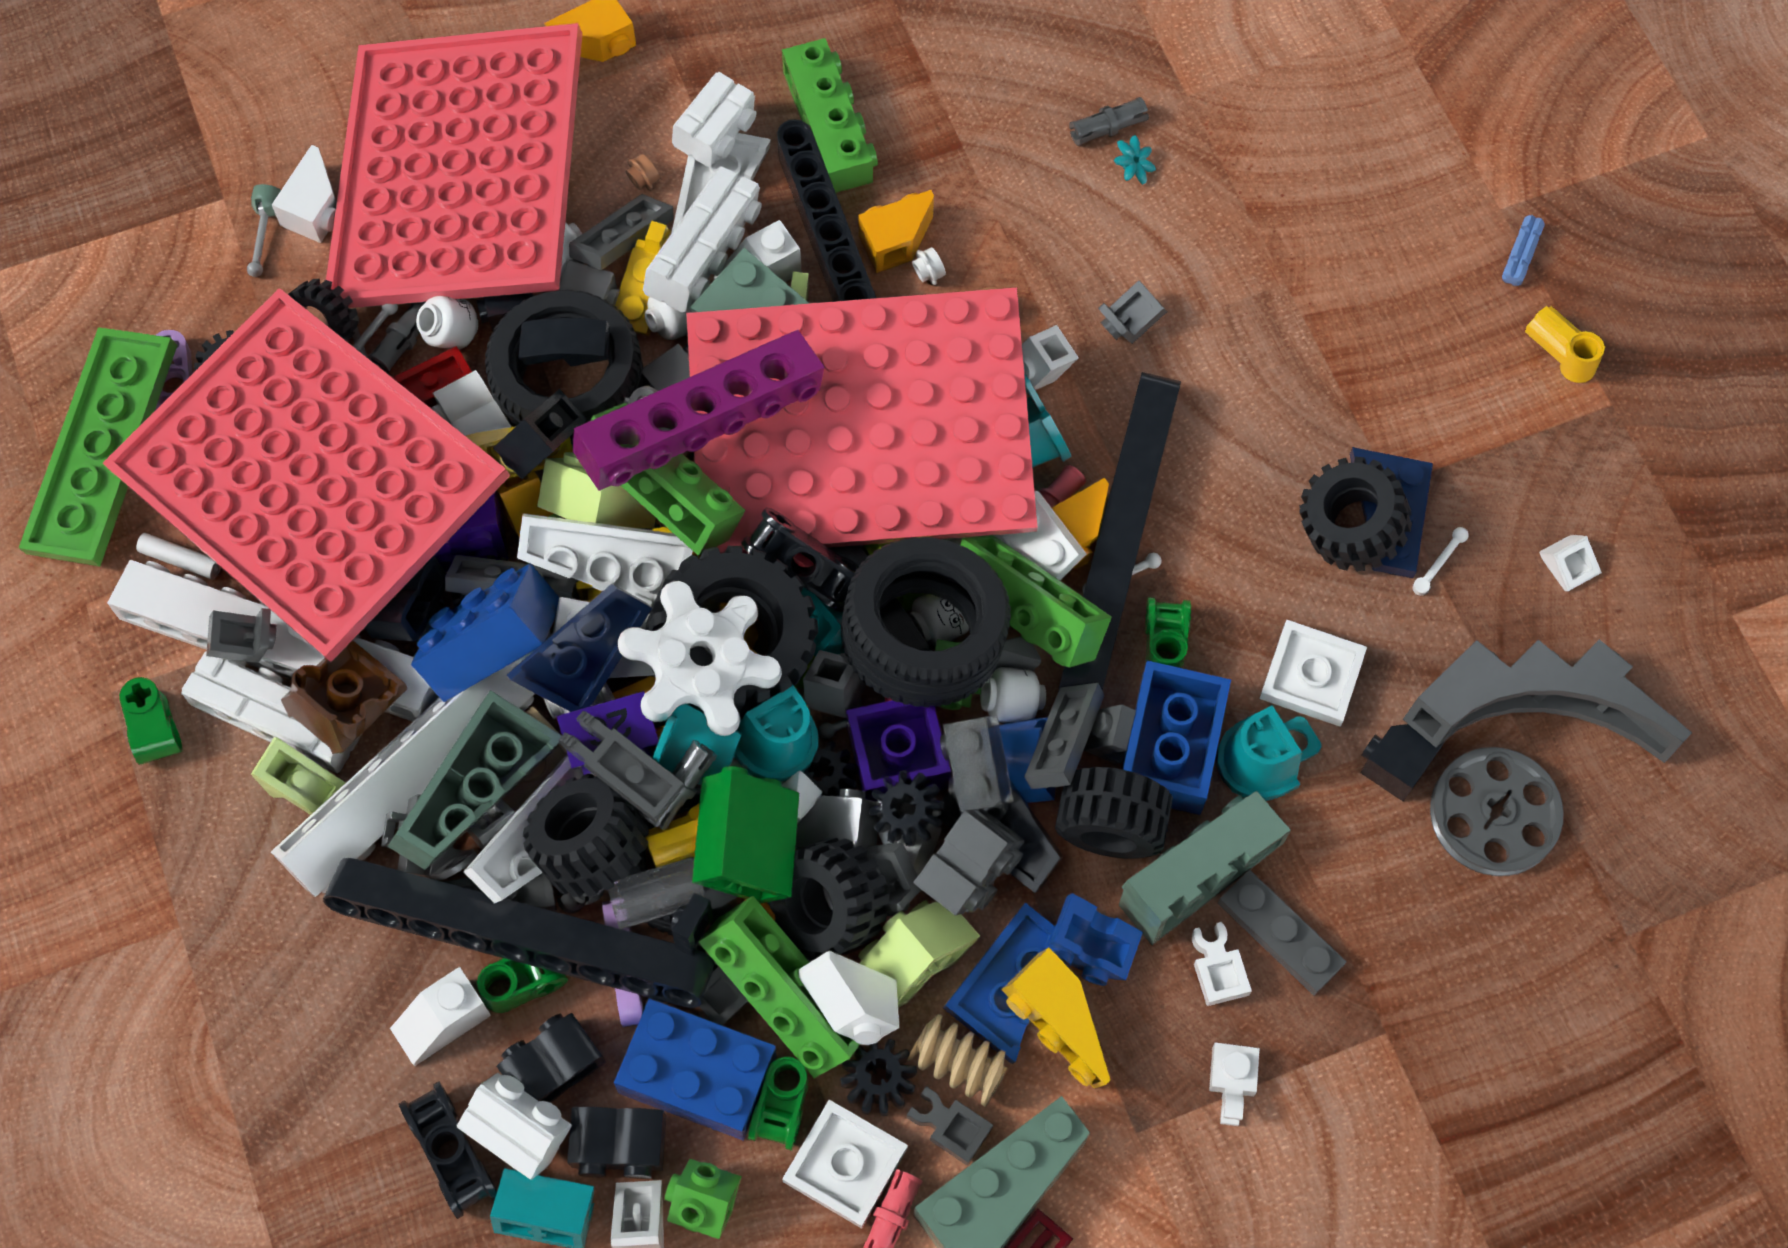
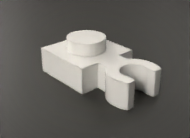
[1192,922,1252,1006]

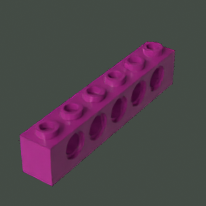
[573,329,825,491]

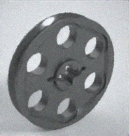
[1430,747,1564,876]

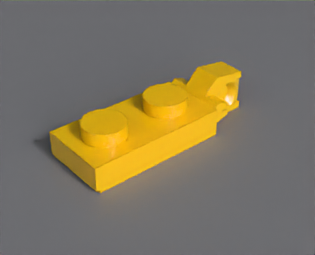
[615,221,671,336]

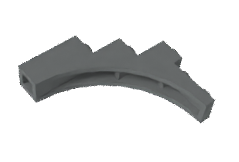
[1403,639,1692,763]

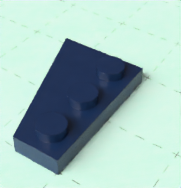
[1350,447,1433,578]
[507,583,652,712]

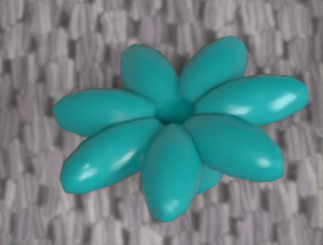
[1114,135,1156,185]

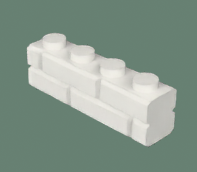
[643,166,762,313]
[182,651,362,773]

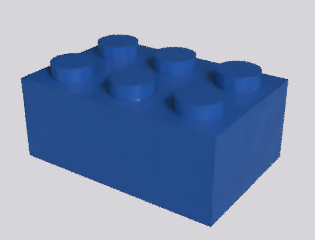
[411,563,559,702]
[1122,661,1231,815]
[614,998,777,1141]

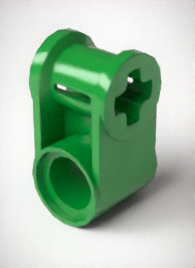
[1145,597,1191,668]
[119,677,183,765]
[477,958,568,1013]
[748,1057,809,1151]

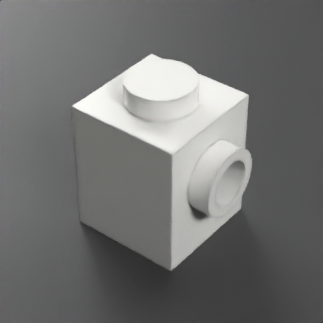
[1022,325,1079,394]

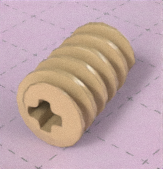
[907,1014,1008,1107]

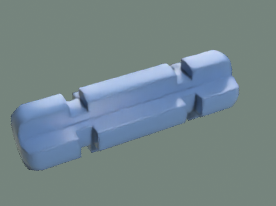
[1502,215,1545,286]

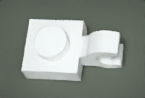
[1209,1043,1260,1126]

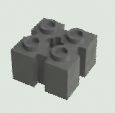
[913,809,1025,916]

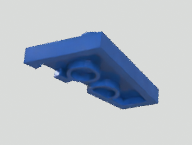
[943,903,1055,1064]

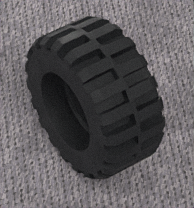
[645,545,818,720]

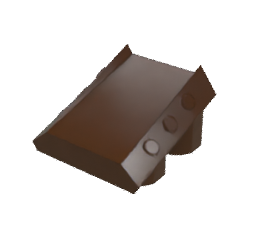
[281,640,407,754]

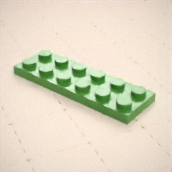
[19,327,178,567]

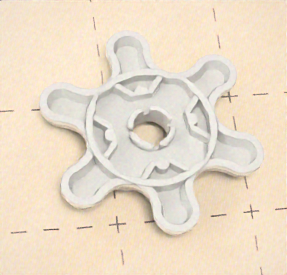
[618,581,782,736]

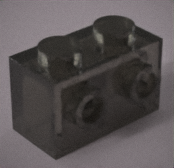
[940,716,1013,812]

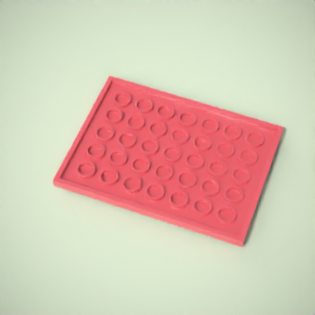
[326,23,582,308]
[686,287,1038,554]
[103,288,510,662]

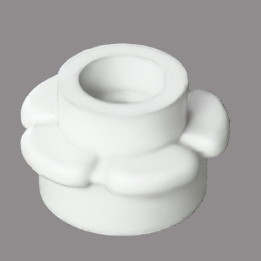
[912,247,946,285]

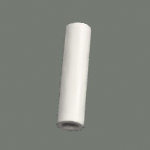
[136,533,221,580]

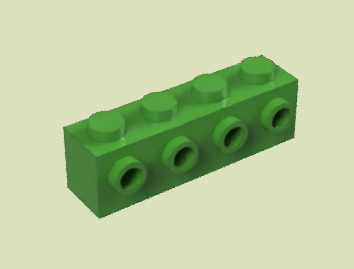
[782,38,878,193]
[591,403,745,556]
[960,535,1112,668]
[698,896,860,1078]

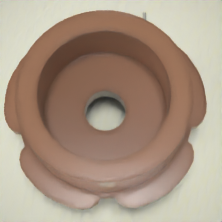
[626,154,661,191]

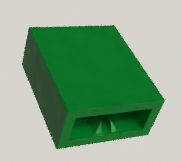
[692,766,800,903]

